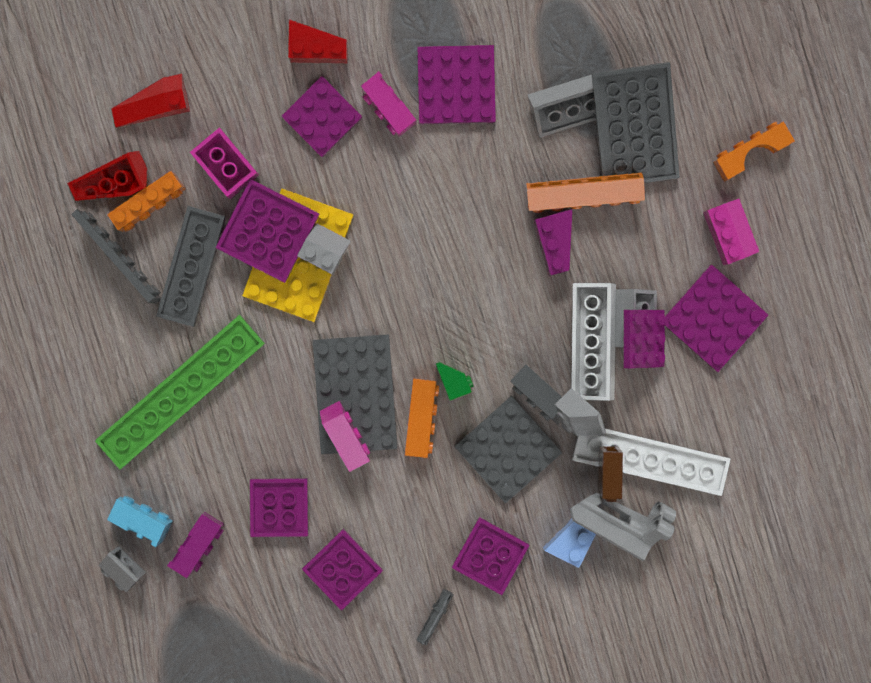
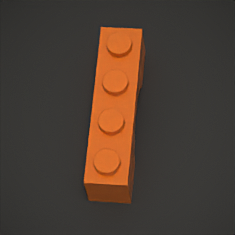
[713,121,795,182]

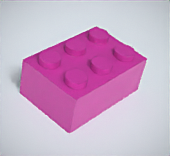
[190,127,259,199]

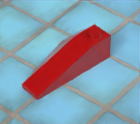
[111,74,190,128]
[67,151,147,201]

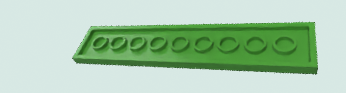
[95,315,265,470]

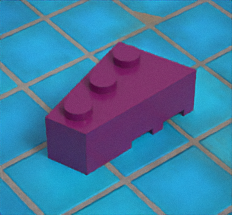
[534,209,573,276]
[167,512,224,579]

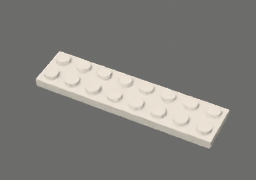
[572,429,730,496]

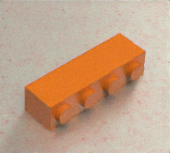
[405,378,440,458]

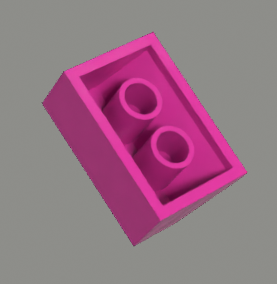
[703,199,760,266]

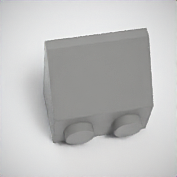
[297,223,351,275]
[98,546,146,592]

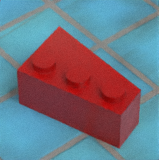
[288,19,348,64]

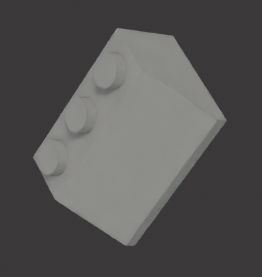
[615,289,657,347]
[555,388,606,436]

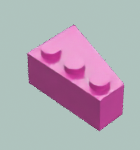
[361,71,417,137]
[320,401,371,472]

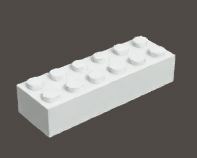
[572,283,616,401]

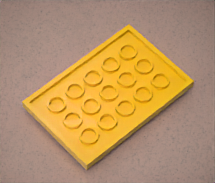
[242,188,354,322]

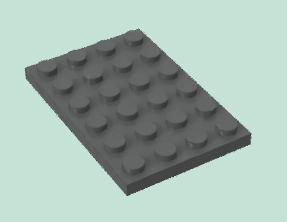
[591,62,680,183]
[313,334,397,454]

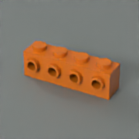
[107,171,186,232]

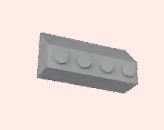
[528,75,596,138]

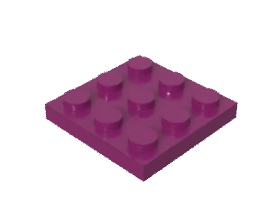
[281,76,363,158]
[624,310,666,369]
[250,478,309,537]
[452,517,530,595]
[302,528,383,611]

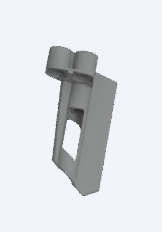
[570,493,676,561]

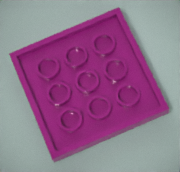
[417,45,496,124]
[216,179,320,283]
[664,264,768,372]

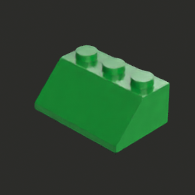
[436,362,474,401]

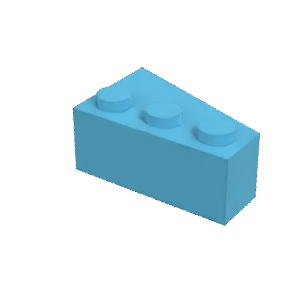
[107,496,173,547]

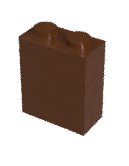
[598,446,623,502]

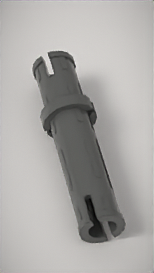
[416,589,454,645]

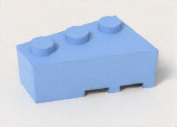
[543,518,596,568]

